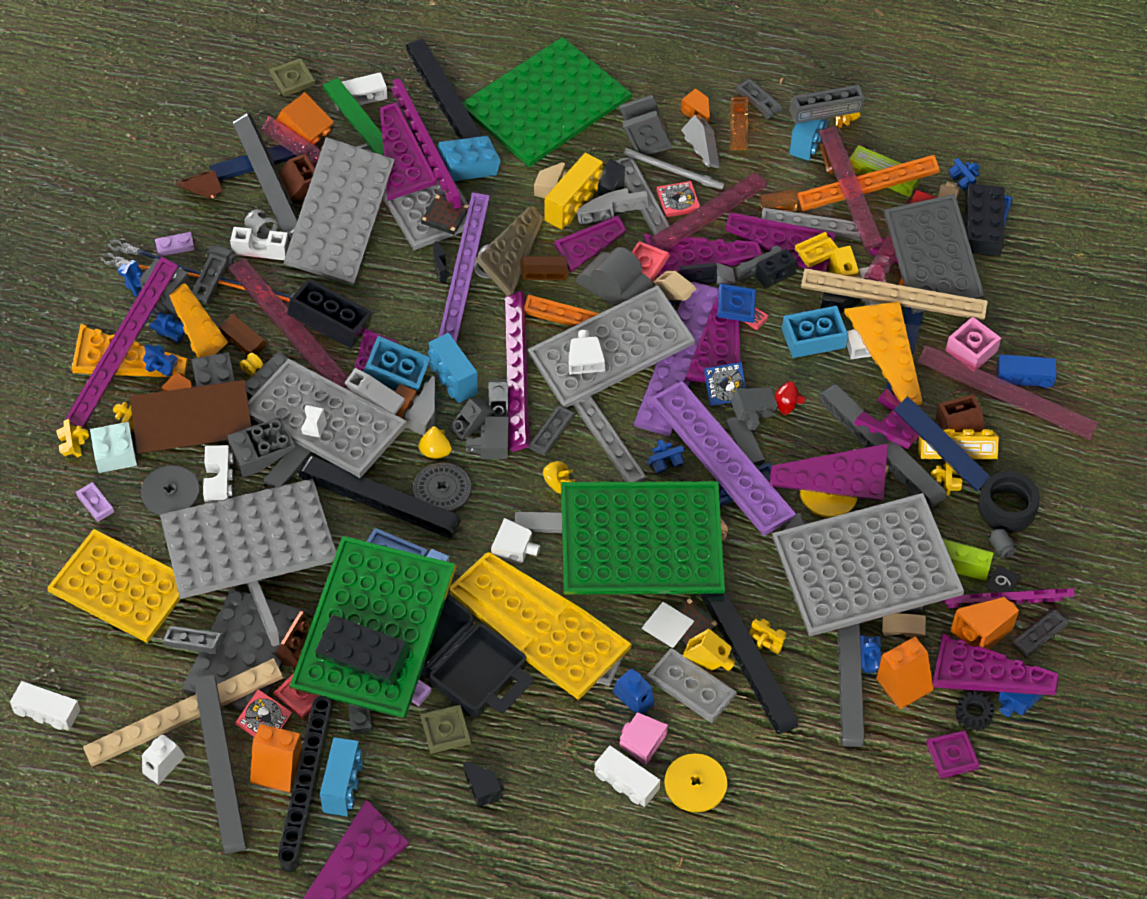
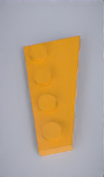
[169,283,228,358]

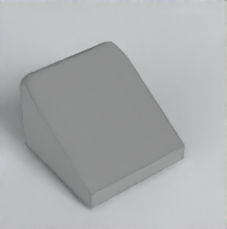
[716,263,735,285]

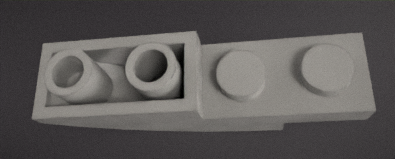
[577,188,649,224]

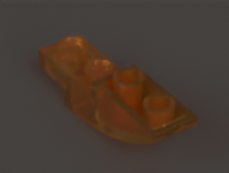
[730,97,749,150]

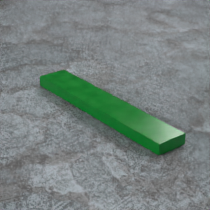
[323,78,384,156]

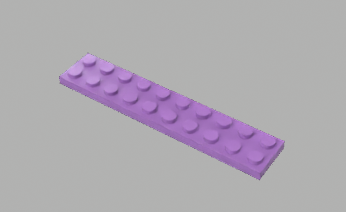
[634,282,719,436]
[651,381,796,536]

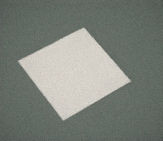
[641,602,694,648]

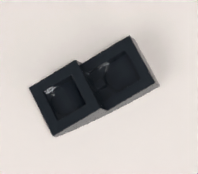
[433,241,447,283]

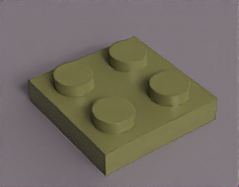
[269,58,315,97]
[420,705,471,754]

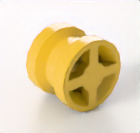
[239,353,263,377]

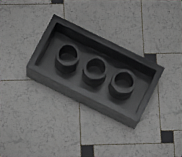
[965,184,1005,256]
[287,278,373,349]
[315,615,411,686]

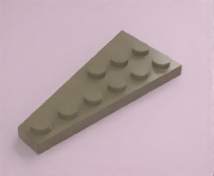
[474,206,544,296]

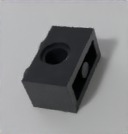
[755,249,797,289]

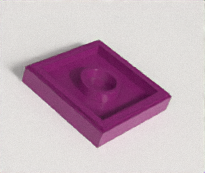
[926,730,980,779]

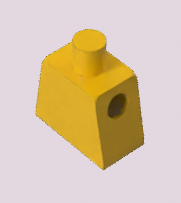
[828,246,859,278]
[683,629,735,671]

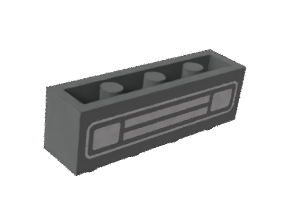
[790,85,865,124]

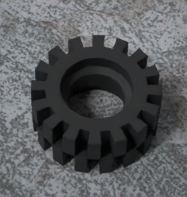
[955,691,995,732]

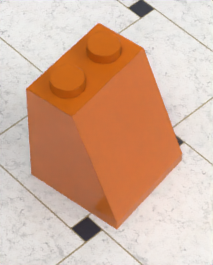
[271,92,334,148]
[950,597,1019,649]
[876,637,933,709]
[250,724,302,793]

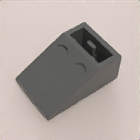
[227,416,295,478]

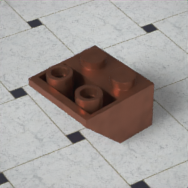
[278,154,315,203]
[936,394,985,432]
[275,611,312,668]

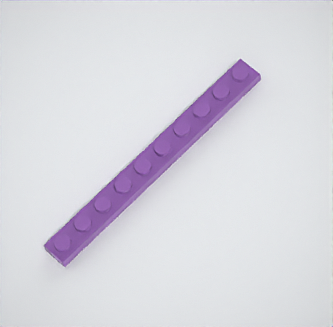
[438,192,490,344]

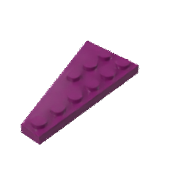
[380,102,437,201]
[726,212,835,272]
[644,234,762,278]
[685,294,740,383]
[770,444,887,501]
[941,588,1075,608]
[932,634,1059,696]
[303,800,409,899]

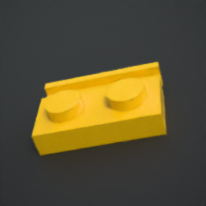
[795,232,838,268]

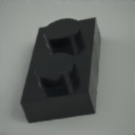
[680,263,717,284]

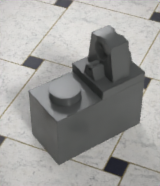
[731,387,778,430]
[466,417,508,459]

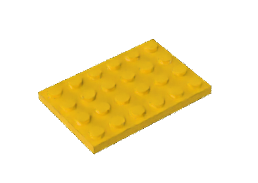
[47,529,181,643]

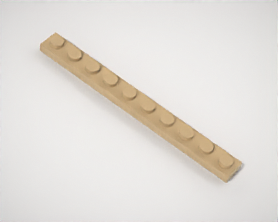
[801,269,988,321]
[83,658,283,767]

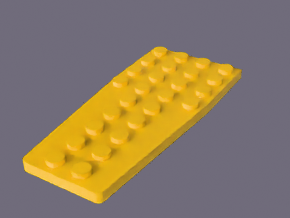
[450,553,631,700]

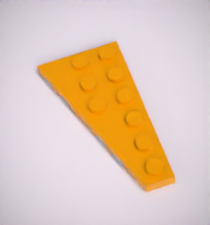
[844,301,922,405]
[72,324,188,377]

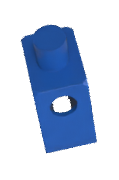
[613,669,654,714]
[998,692,1043,717]

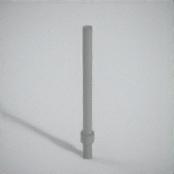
[624,148,725,190]

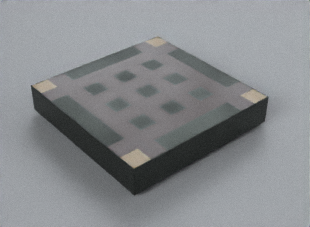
[421,194,469,235]
[676,598,718,648]

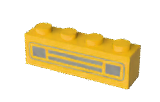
[918,429,999,459]

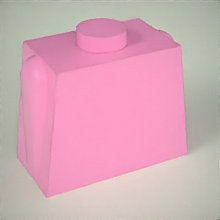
[619,712,668,766]

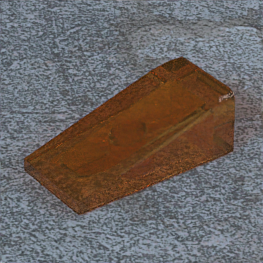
[760,189,798,211]

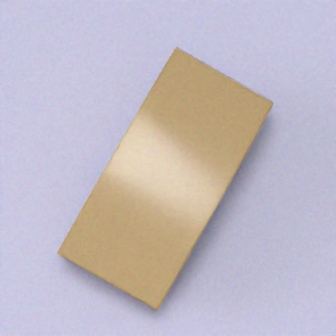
[882,613,926,637]

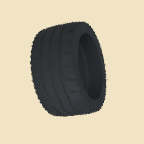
[979,471,1040,533]

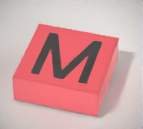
[743,307,768,330]

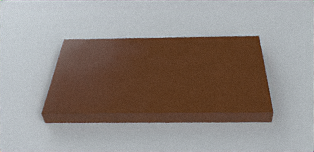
[129,380,251,454]

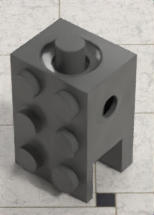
[619,95,672,156]
[140,258,191,322]

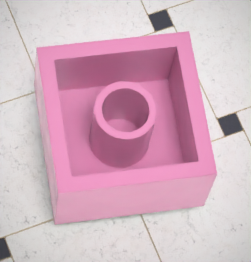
[945,317,1001,372]

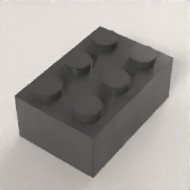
[191,352,235,387]

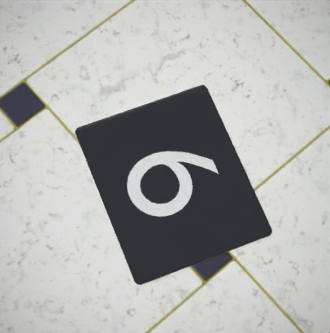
[986,565,1020,593]

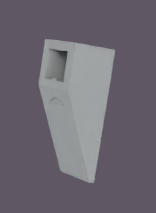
[681,115,720,169]
[345,368,405,415]
[404,376,436,435]

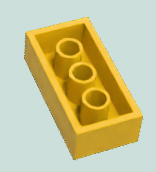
[545,153,604,230]

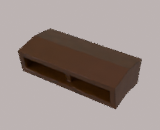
[520,256,569,280]
[219,314,267,355]

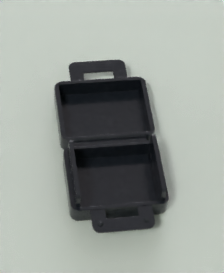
[420,594,533,717]

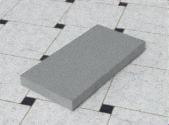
[647,648,737,724]

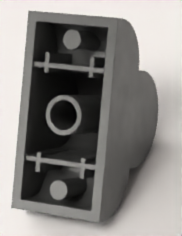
[576,247,655,306]

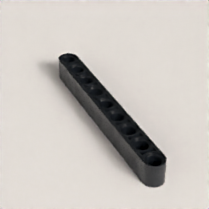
[406,39,482,139]
[298,456,461,538]
[700,591,798,735]
[278,695,332,872]

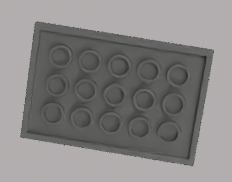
[884,194,984,314]
[182,588,306,711]

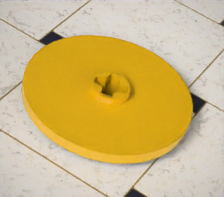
[800,490,857,518]
[664,754,727,812]

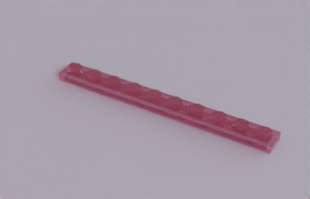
[229,259,348,388]
[918,345,1099,440]

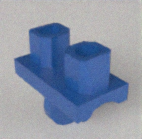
[948,158,980,192]
[118,260,144,297]
[149,312,185,344]
[143,344,178,377]
[647,440,684,474]
[860,635,881,673]

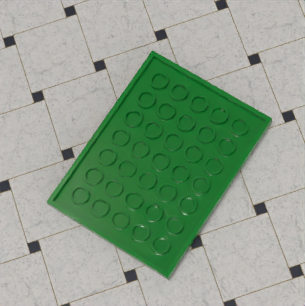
[462,37,632,167]
[561,481,725,595]
[289,536,457,719]

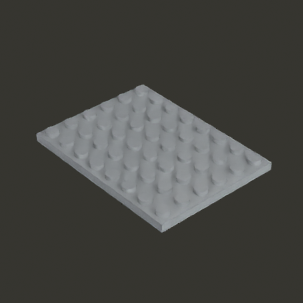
[160,479,336,599]
[772,493,964,637]

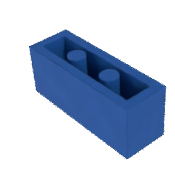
[996,354,1056,388]

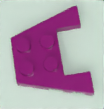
[853,389,919,449]

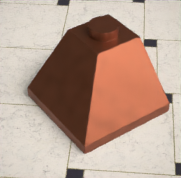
[175,170,222,199]

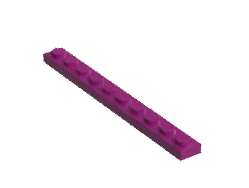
[392,78,461,209]
[65,256,179,429]
[505,291,529,452]

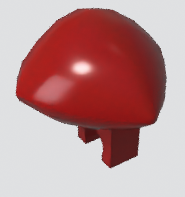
[774,381,805,416]

